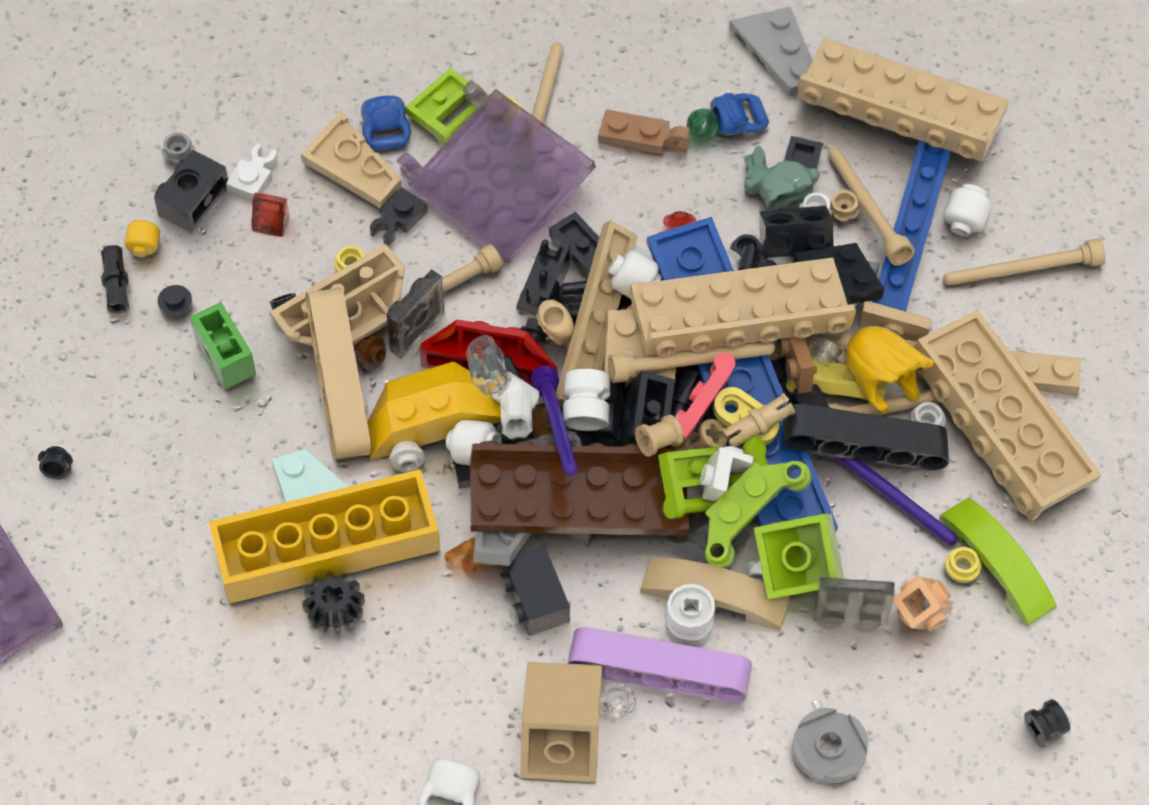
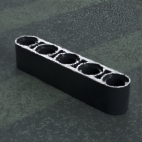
[783,404,949,471]

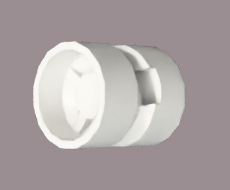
[563,369,611,431]
[666,584,715,647]

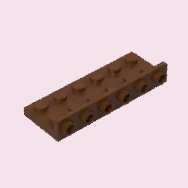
[470,441,689,536]

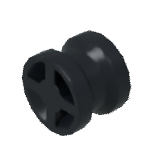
[1024,699,1070,746]

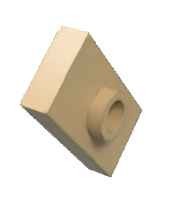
[859,301,933,341]

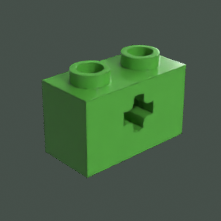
[190,302,256,390]

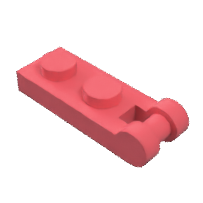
[674,352,735,448]

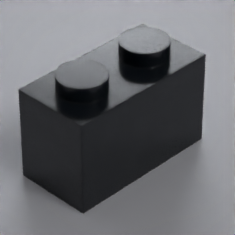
[499,545,570,636]

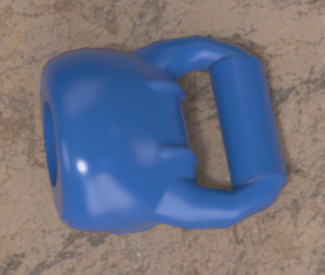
[710,93,770,135]
[361,95,411,152]

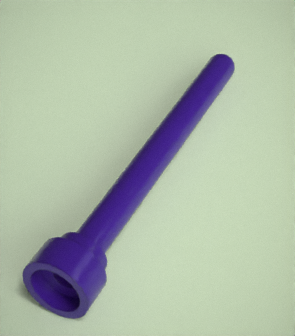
[530,366,578,476]
[819,454,958,546]

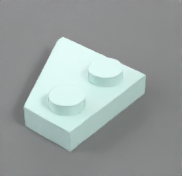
[272,449,348,503]

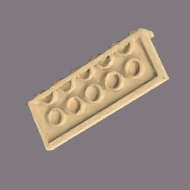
[797,38,1009,162]
[629,258,856,358]
[914,310,1102,522]

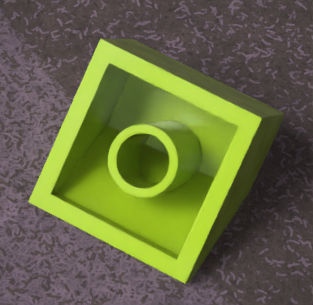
[754,514,846,600]

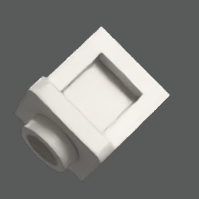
[700,446,754,502]

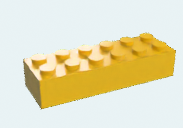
[209,469,441,604]

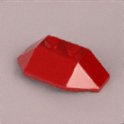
[420,319,558,386]

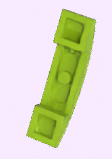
[939,497,1057,626]

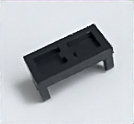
[516,239,570,315]

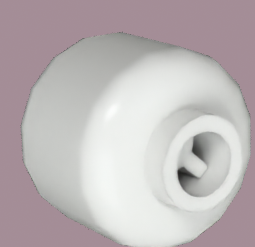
[943,184,992,237]
[608,250,662,299]
[446,419,502,466]

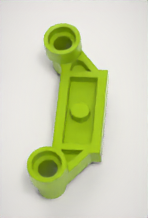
[705,461,812,569]

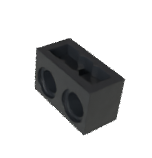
[759,205,834,258]

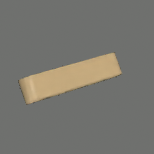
[305,288,371,460]

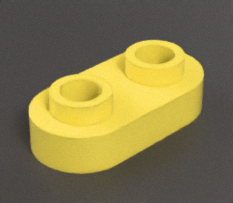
[713,387,779,445]

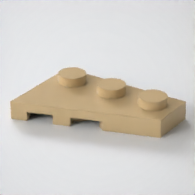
[301,111,401,208]

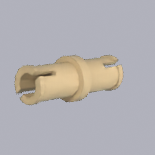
[722,393,795,447]

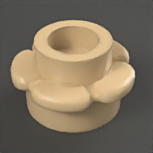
[829,190,860,222]

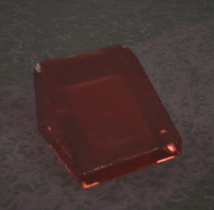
[251,192,290,237]

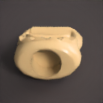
[536,300,574,351]

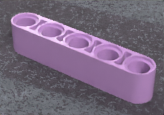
[567,627,752,702]

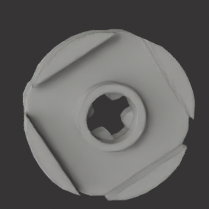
[792,708,868,785]

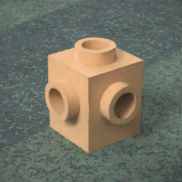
[892,576,954,631]

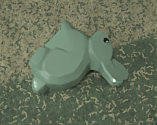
[744,146,820,210]

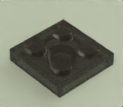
[386,269,445,359]
[814,577,895,629]

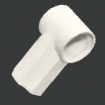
[492,372,539,439]

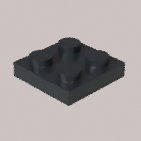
[792,243,885,305]

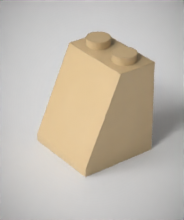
[521,662,602,782]

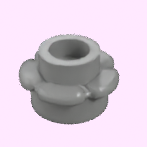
[162,132,195,164]

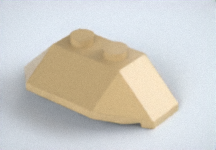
[270,244,405,346]

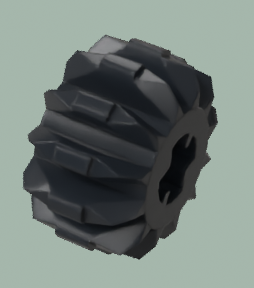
[302,571,365,635]

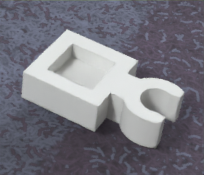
[226,144,278,203]

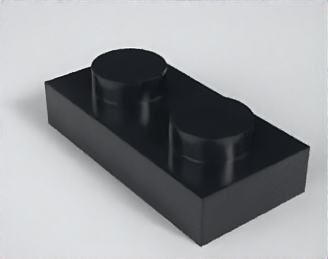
[549,211,599,278]

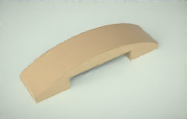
[640,558,790,631]

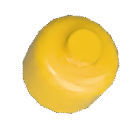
[124,220,160,257]

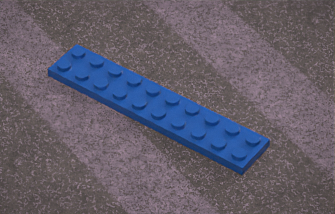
[646,217,838,532]

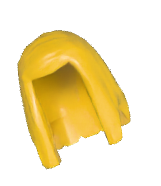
[846,326,934,415]

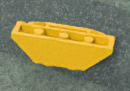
[367,362,501,461]

